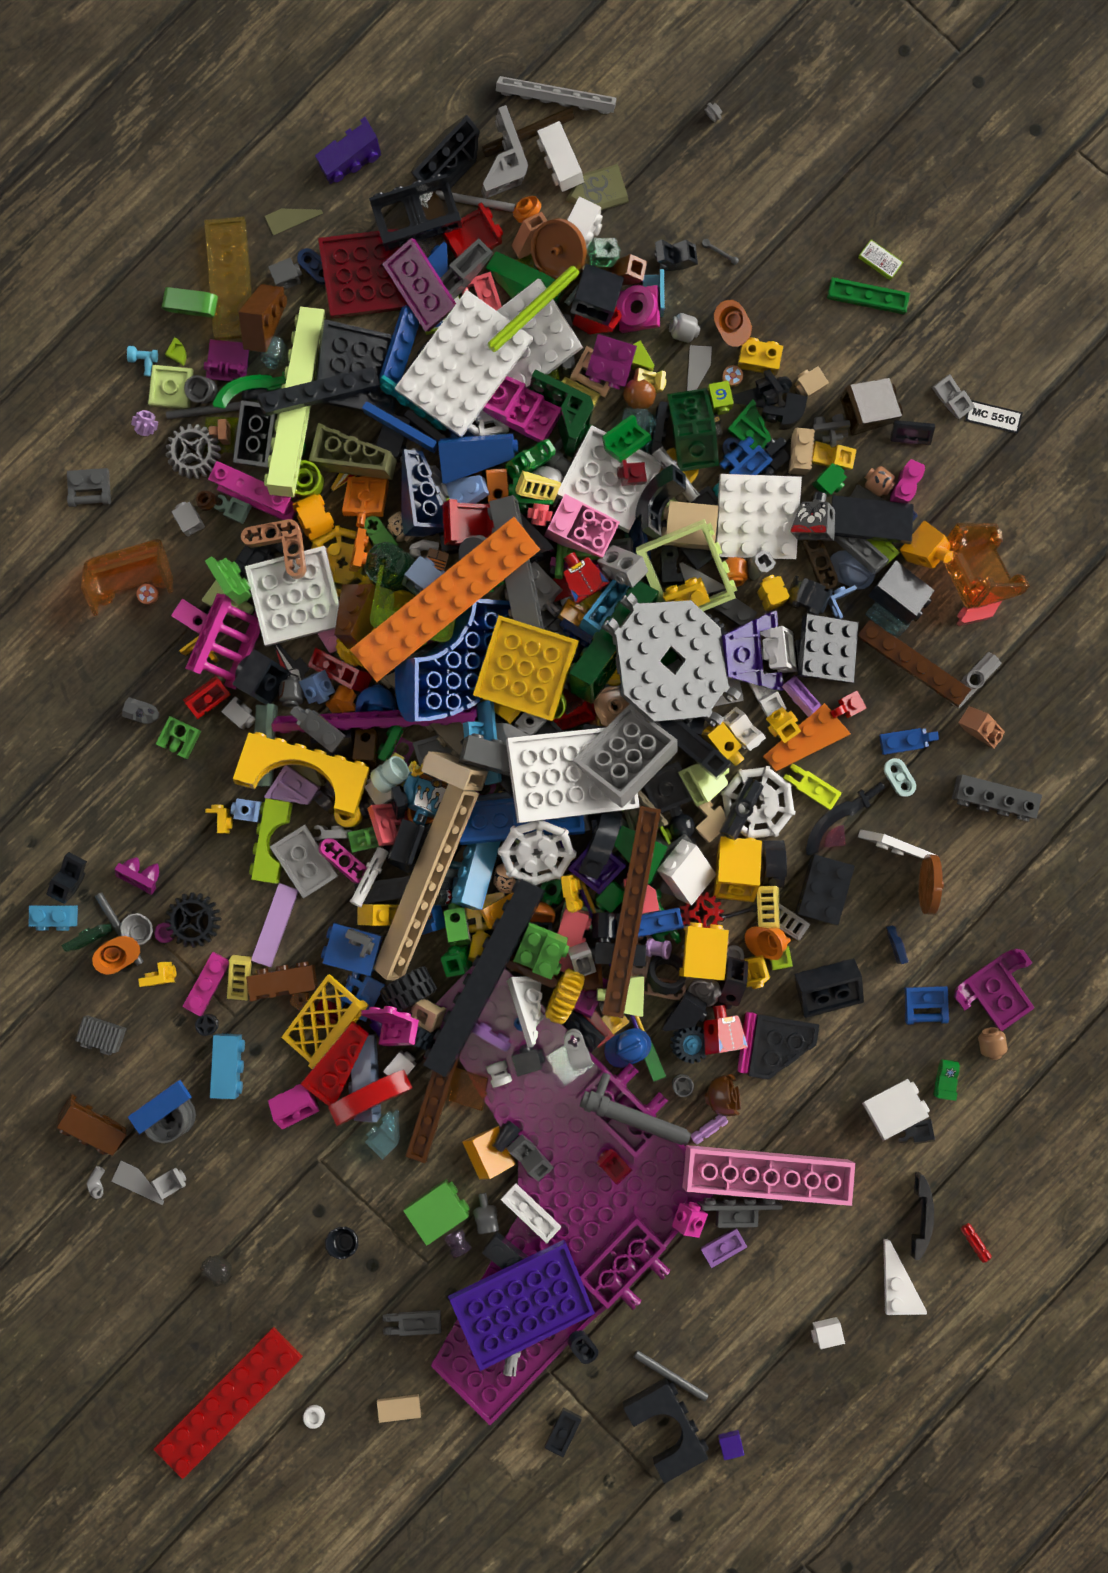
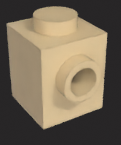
[795,366,829,401]

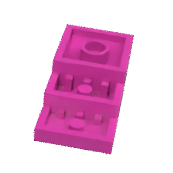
[482,376,562,442]

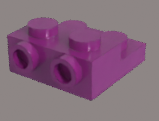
[586,334,637,389]

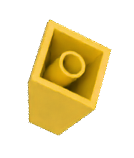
[713,836,762,902]

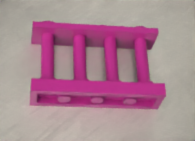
[208,461,297,520]
[185,593,261,690]

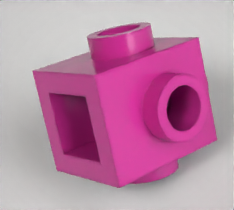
[672,1202,708,1238]

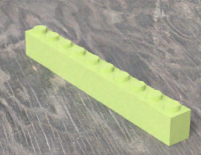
[264,307,326,497]

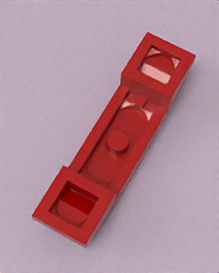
[328,1069,413,1126]

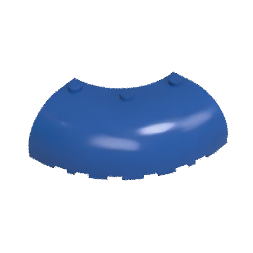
[395,599,511,722]

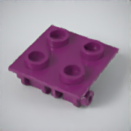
[204,339,249,381]

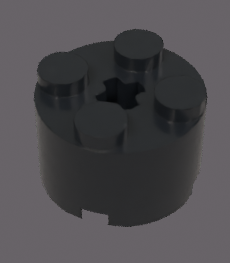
[787,576,833,616]

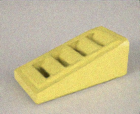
[515,470,561,502]
[757,886,780,929]
[227,955,252,1001]

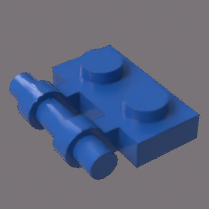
[719,436,773,475]
[336,972,385,1022]

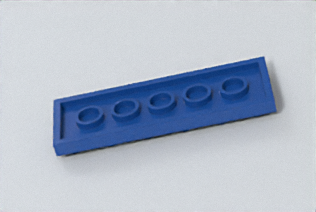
[460,798,585,845]

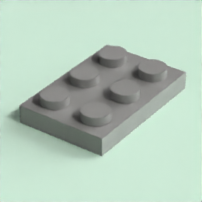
[270,825,338,898]

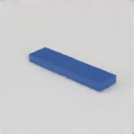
[362,402,438,454]

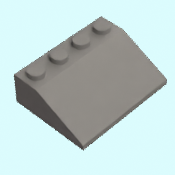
[573,704,678,808]

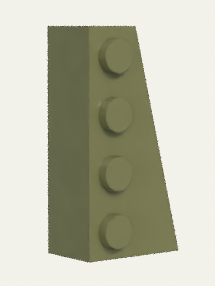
[309,423,397,480]

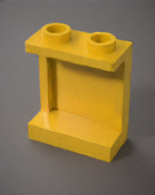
[679,922,729,980]

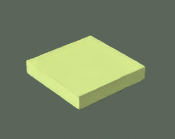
[148,365,194,409]

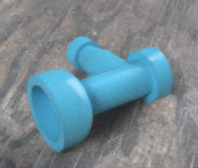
[127,346,158,377]

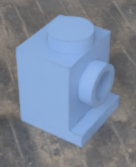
[231,799,262,823]

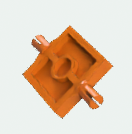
[342,476,389,528]

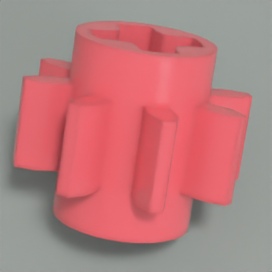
[527,503,553,526]

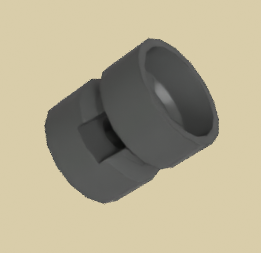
[184,375,218,404]

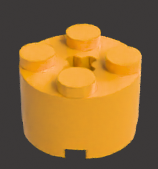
[292,494,334,541]

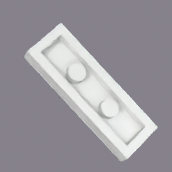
[501,1183,561,1243]

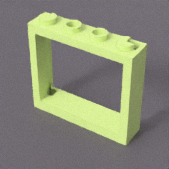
[636,519,737,611]

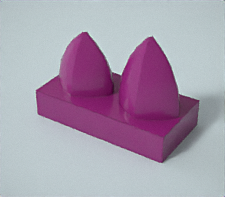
[114,857,159,895]

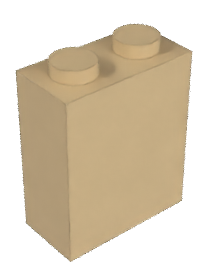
[661,501,719,550]
[421,751,488,791]

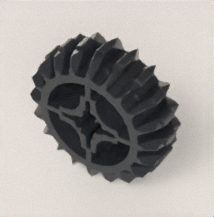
[165,892,222,948]

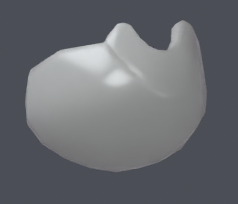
[120,913,153,946]

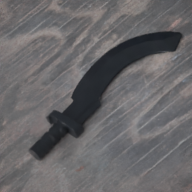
[806,782,885,856]

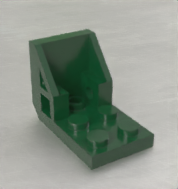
[529,369,594,457]
[667,388,719,471]

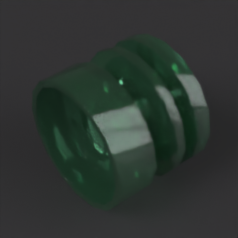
[364,542,415,592]

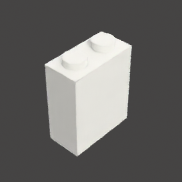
[657,839,716,905]
[862,1079,930,1141]

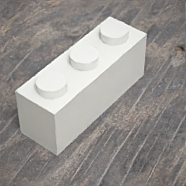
[536,121,584,192]

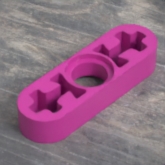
[318,838,367,884]

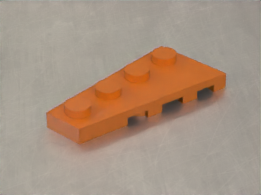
[762,703,851,772]

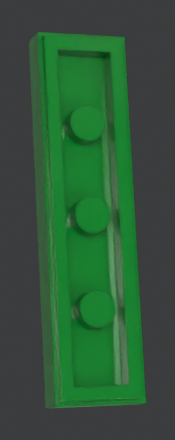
[827,277,910,315]

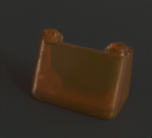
[943,523,1030,609]

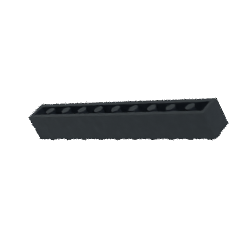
[423,879,546,1077]

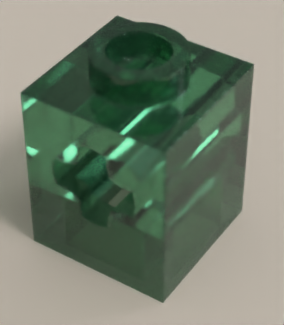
[587,238,621,267]

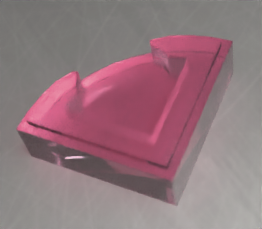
[824,825,846,847]

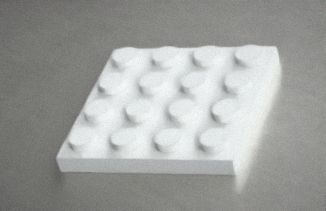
[497,278,583,389]
[556,425,662,533]
[716,474,802,559]
[245,546,339,646]

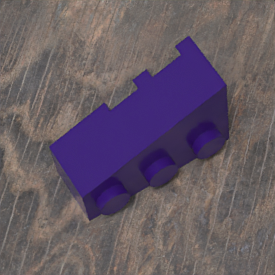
[315,117,381,184]

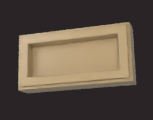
[377,1394,421,1423]

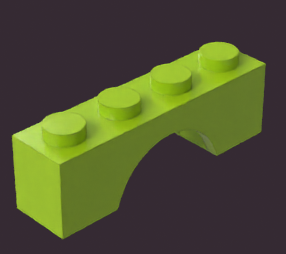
[249,798,293,884]

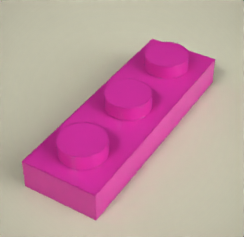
[182,952,229,1016]

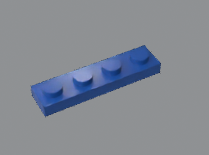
[379,305,420,384]

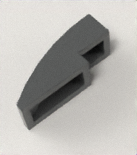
[440,238,493,299]

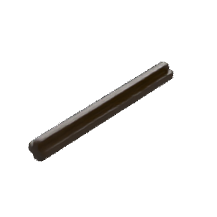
[482,107,574,157]

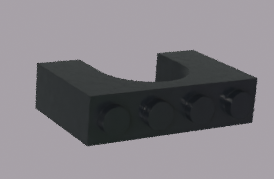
[623,1378,709,1484]

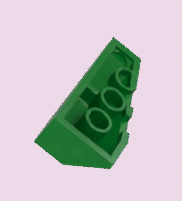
[486,251,565,305]

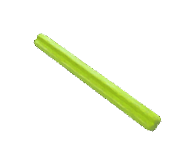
[487,266,579,352]

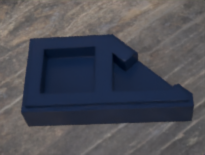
[886,925,909,964]

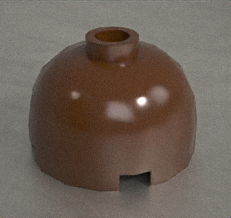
[705,1074,741,1116]

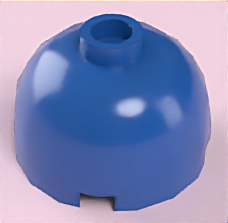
[355,685,397,712]

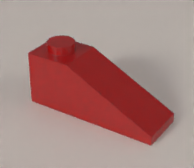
[308,648,372,692]

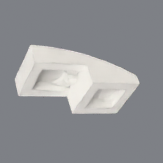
[749,672,787,717]

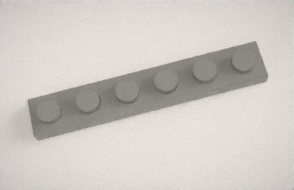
[496,76,617,114]

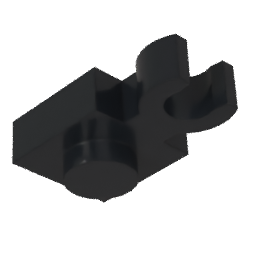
[899,1119,935,1144]

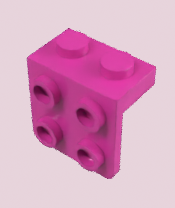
[361,1006,419,1046]

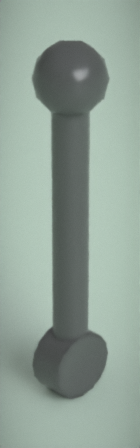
[702,239,739,265]

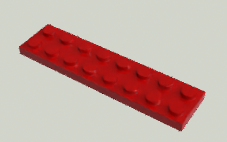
[154,1327,303,1479]

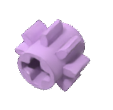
[131,410,158,436]

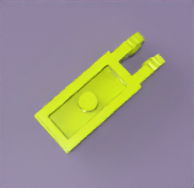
[783,764,842,810]

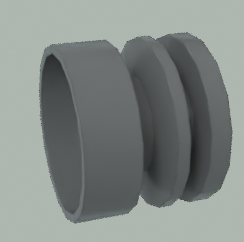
[145,1099,196,1143]

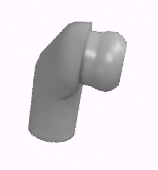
[87,1166,105,1199]

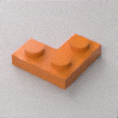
[349,528,369,572]

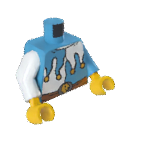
[403,761,447,825]

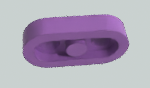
[472,1022,511,1052]

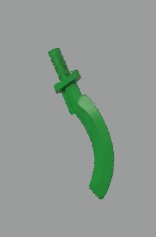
[213,371,286,409]

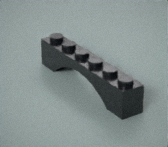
[654,720,731,781]

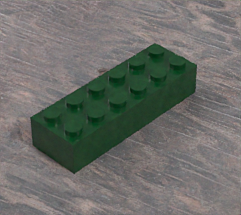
[569,581,659,704]

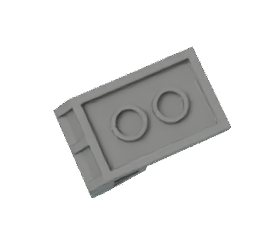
[481,105,528,199]

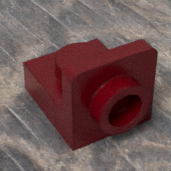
[617,460,647,486]

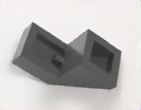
[507,1134,554,1182]

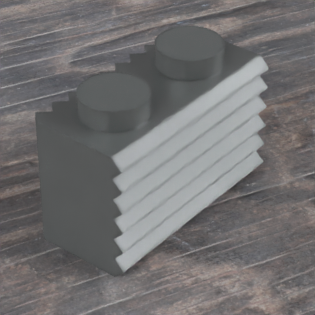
[75,1015,127,1055]

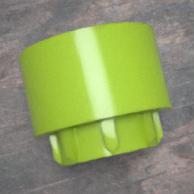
[295,460,324,499]

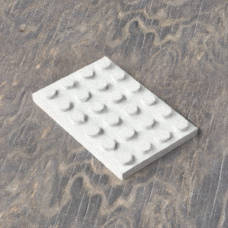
[395,290,533,438]
[506,728,640,823]

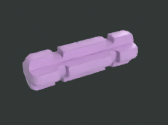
[691,1115,728,1144]

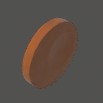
[531,218,587,280]
[919,854,944,915]

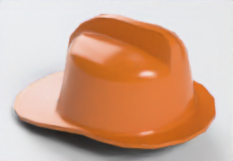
[714,300,752,347]
[745,926,791,960]
[92,936,140,975]

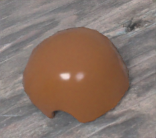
[623,379,656,411]

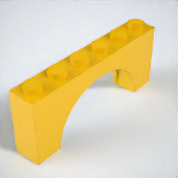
[233,732,369,818]

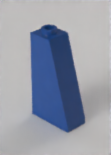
[438,434,518,484]

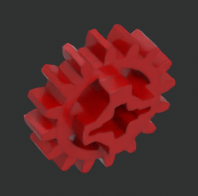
[680,892,724,928]

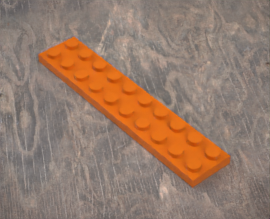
[350,517,540,682]

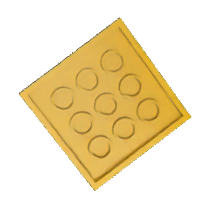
[473,615,579,721]

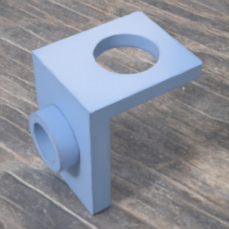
[828,585,857,619]

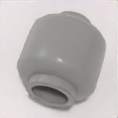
[669,313,700,343]

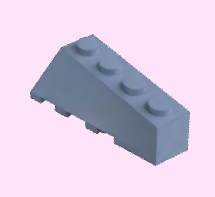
[349,1033,381,1122]

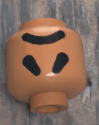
[864,466,896,497]

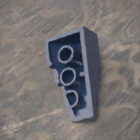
[401,449,444,537]

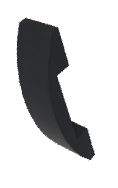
[911,1172,934,1260]

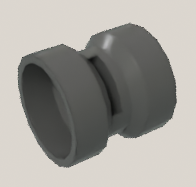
[672,1074,694,1097]

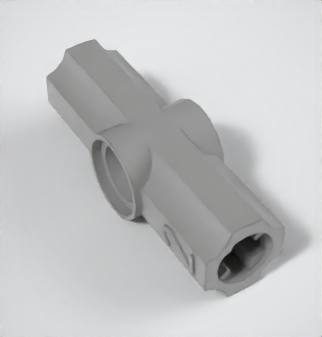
[949,652,1002,709]

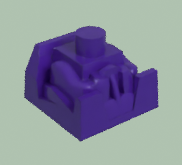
[568,841,626,894]

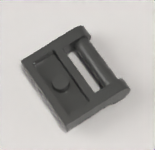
[67,468,111,507]

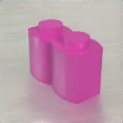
[890,459,925,504]

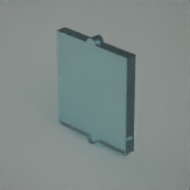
[546,1037,595,1086]

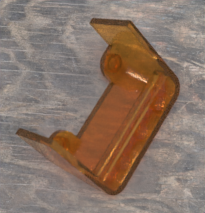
[81,539,173,616]

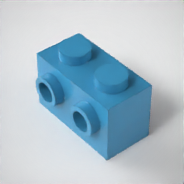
[29,905,78,931]

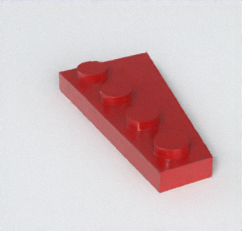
[301,1021,369,1106]

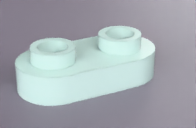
[884,758,916,797]

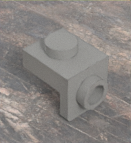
[151,1168,186,1200]

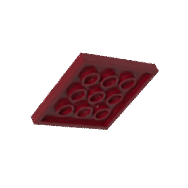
[318,228,409,319]

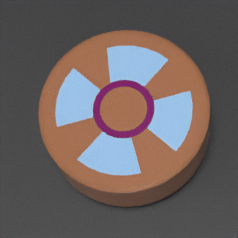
[722,365,743,387]
[137,584,158,605]

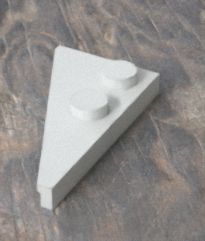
[858,829,936,859]
[507,976,542,1048]
[883,1239,927,1315]

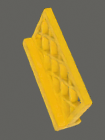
[281,974,369,1069]

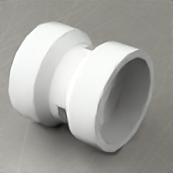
[486,1060,512,1087]

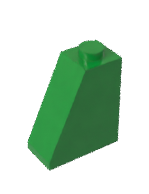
[614,825,668,885]

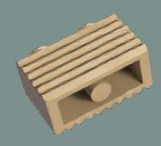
[788,428,815,475]

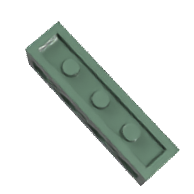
[254,704,278,787]

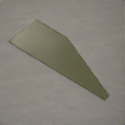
[265,208,323,236]

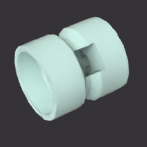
[370,756,410,793]

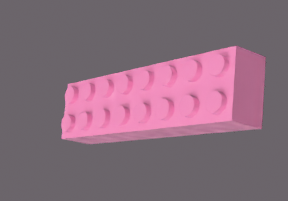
[683,1145,855,1206]

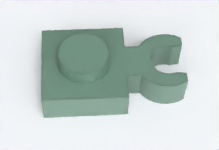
[214,495,252,524]

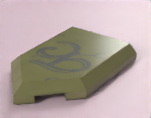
[566,164,629,210]

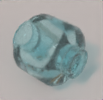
[259,337,288,369]

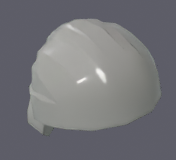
[688,978,721,1007]

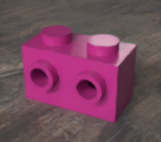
[268,1084,319,1129]

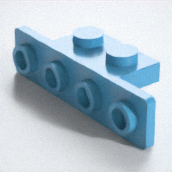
[463,700,502,785]

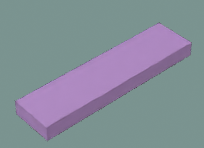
[251,883,299,967]

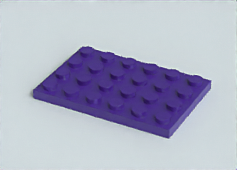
[448,1240,595,1371]

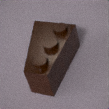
[238,284,287,352]
[334,584,386,649]
[246,961,318,1001]
[57,1094,126,1156]

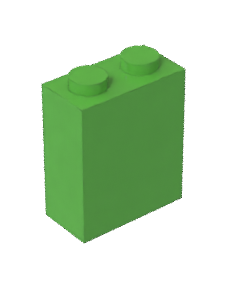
[403,1179,470,1246]

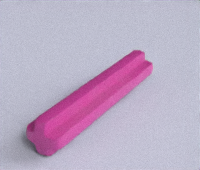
[737,1012,757,1074]

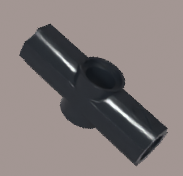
[719,778,764,840]

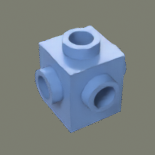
[299,670,335,704]

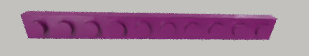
[272,706,478,733]

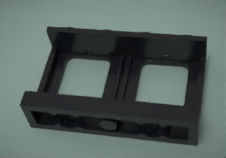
[369,174,462,251]

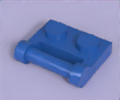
[905,986,949,1025]

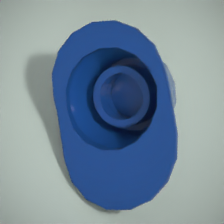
[604,1028,651,1068]

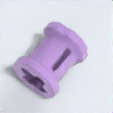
[646,938,672,959]

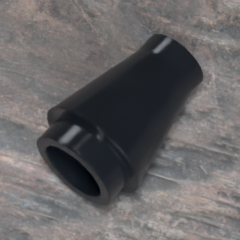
[492,1120,521,1153]

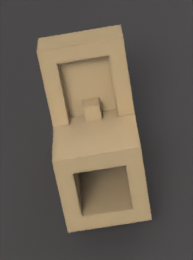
[693,801,726,843]

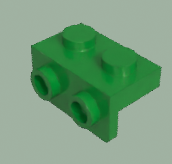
[602,414,651,463]

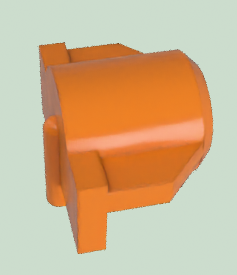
[325,685,356,713]

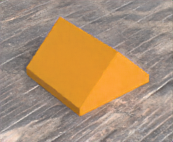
[462,1126,516,1180]

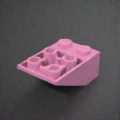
[544,494,620,558]

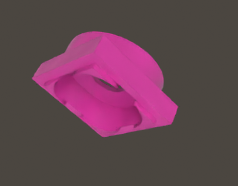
[616,285,660,333]

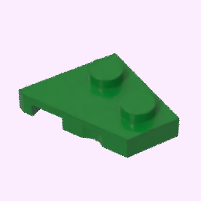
[727,399,772,450]

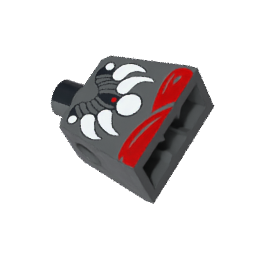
[790,492,835,541]

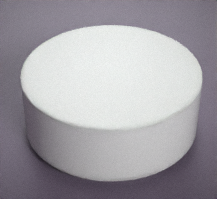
[303,1405,325,1429]

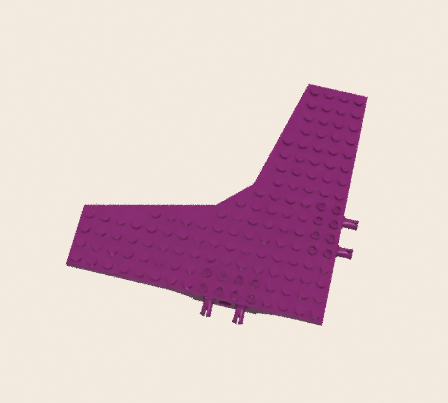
[431,966,714,1425]

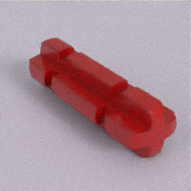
[960,1223,992,1263]

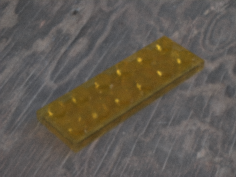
[204,217,252,340]

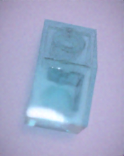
[365,1109,399,1160]

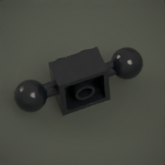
[643,761,695,839]

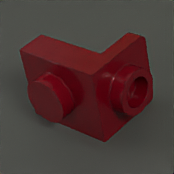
[596,1149,633,1185]

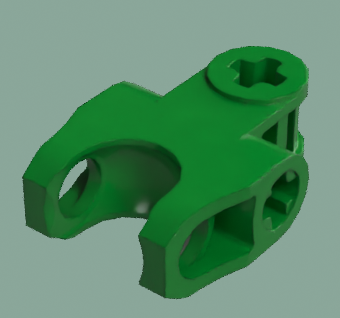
[505,439,556,479]

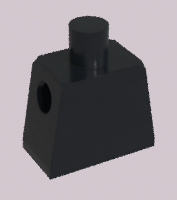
[718,956,748,1009]

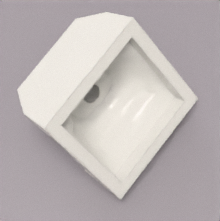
[760,626,797,673]

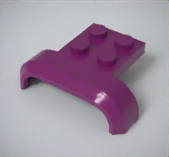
[954,949,1035,1031]

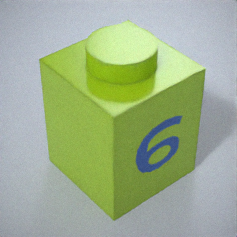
[707,380,734,415]

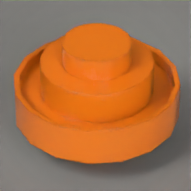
[513,196,541,223]

